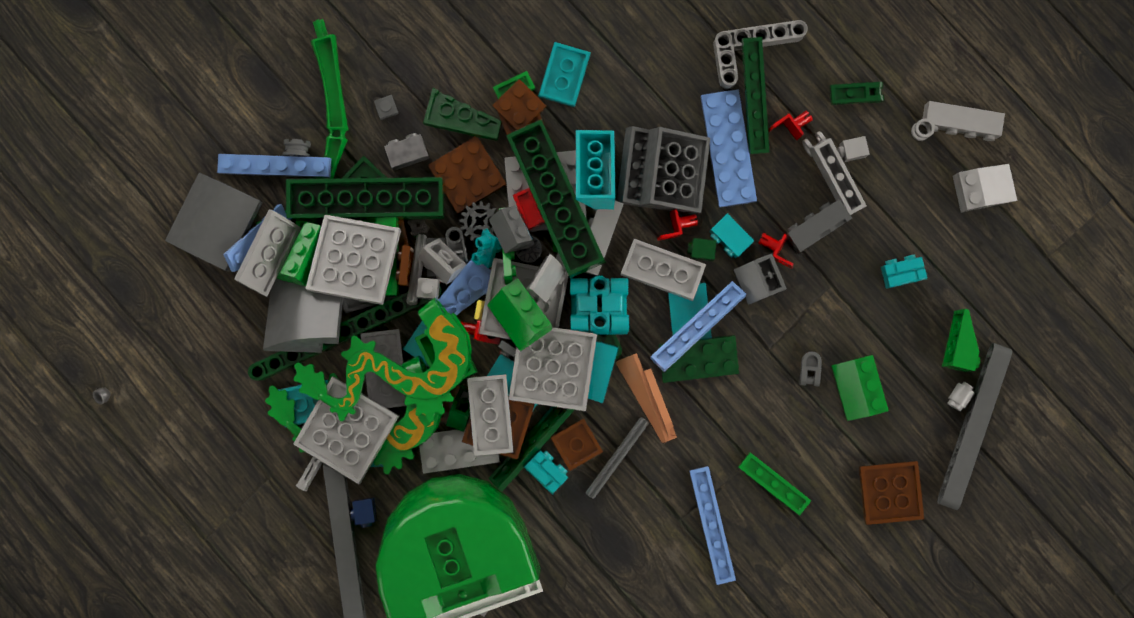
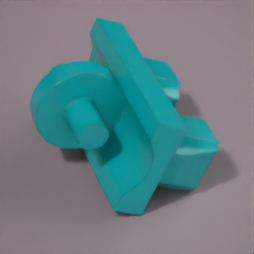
[471,229,502,268]

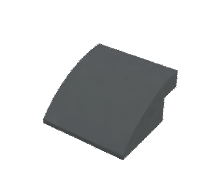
[617,126,710,213]
[165,173,263,272]
[263,278,343,353]

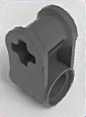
[446,227,469,262]

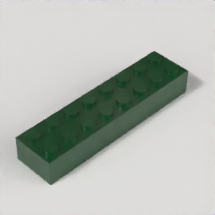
[506,119,606,278]
[286,177,444,221]

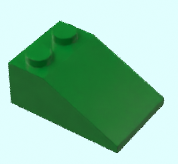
[942,309,980,372]

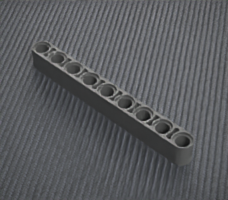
[937,343,1012,511]
[323,463,366,618]

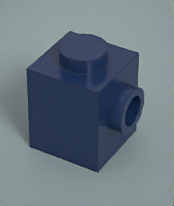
[350,498,377,528]

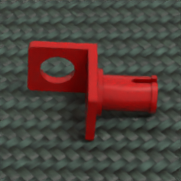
[768,111,812,140]
[657,209,698,241]
[758,233,793,269]
[460,320,501,345]

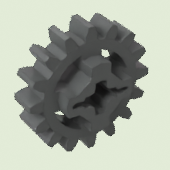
[459,201,497,242]

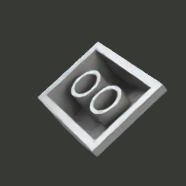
[953,164,1018,213]
[526,254,566,303]

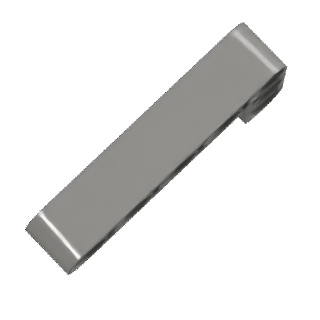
[713,20,808,89]

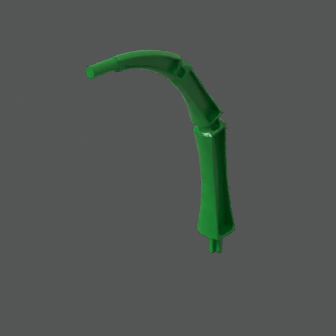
[256,19,348,225]

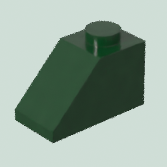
[446,385,470,432]

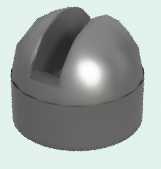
[93,387,110,405]

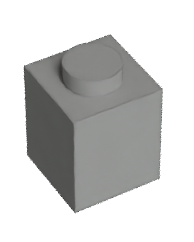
[838,136,870,162]
[417,278,440,300]

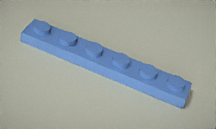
[217,154,331,178]
[650,281,746,372]
[689,466,736,585]

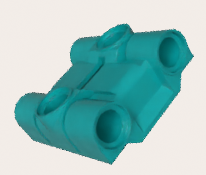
[570,276,629,335]

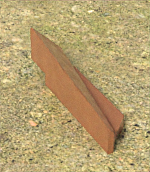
[616,353,677,443]

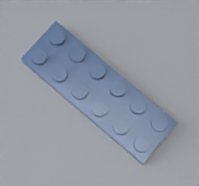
[701,89,757,208]

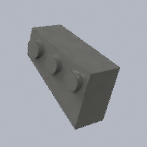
[786,199,852,254]

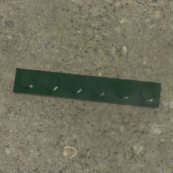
[742,37,769,154]
[488,406,574,492]

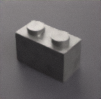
[384,133,429,171]

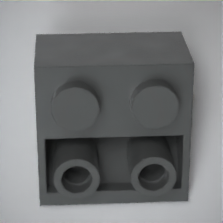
[734,253,787,305]

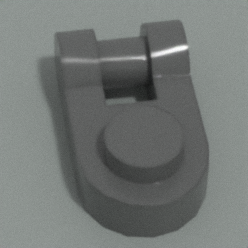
[799,351,822,387]

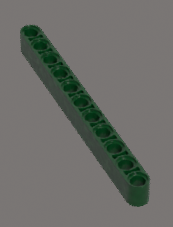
[248,286,443,381]

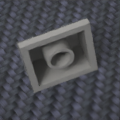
[419,238,467,285]

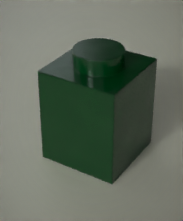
[687,238,716,261]

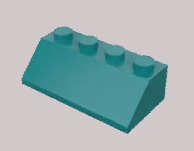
[576,130,615,210]

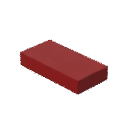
[512,188,545,230]

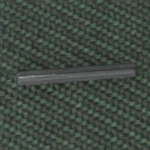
[586,417,649,499]

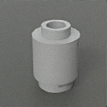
[947,382,975,412]

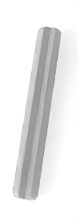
[407,234,427,305]

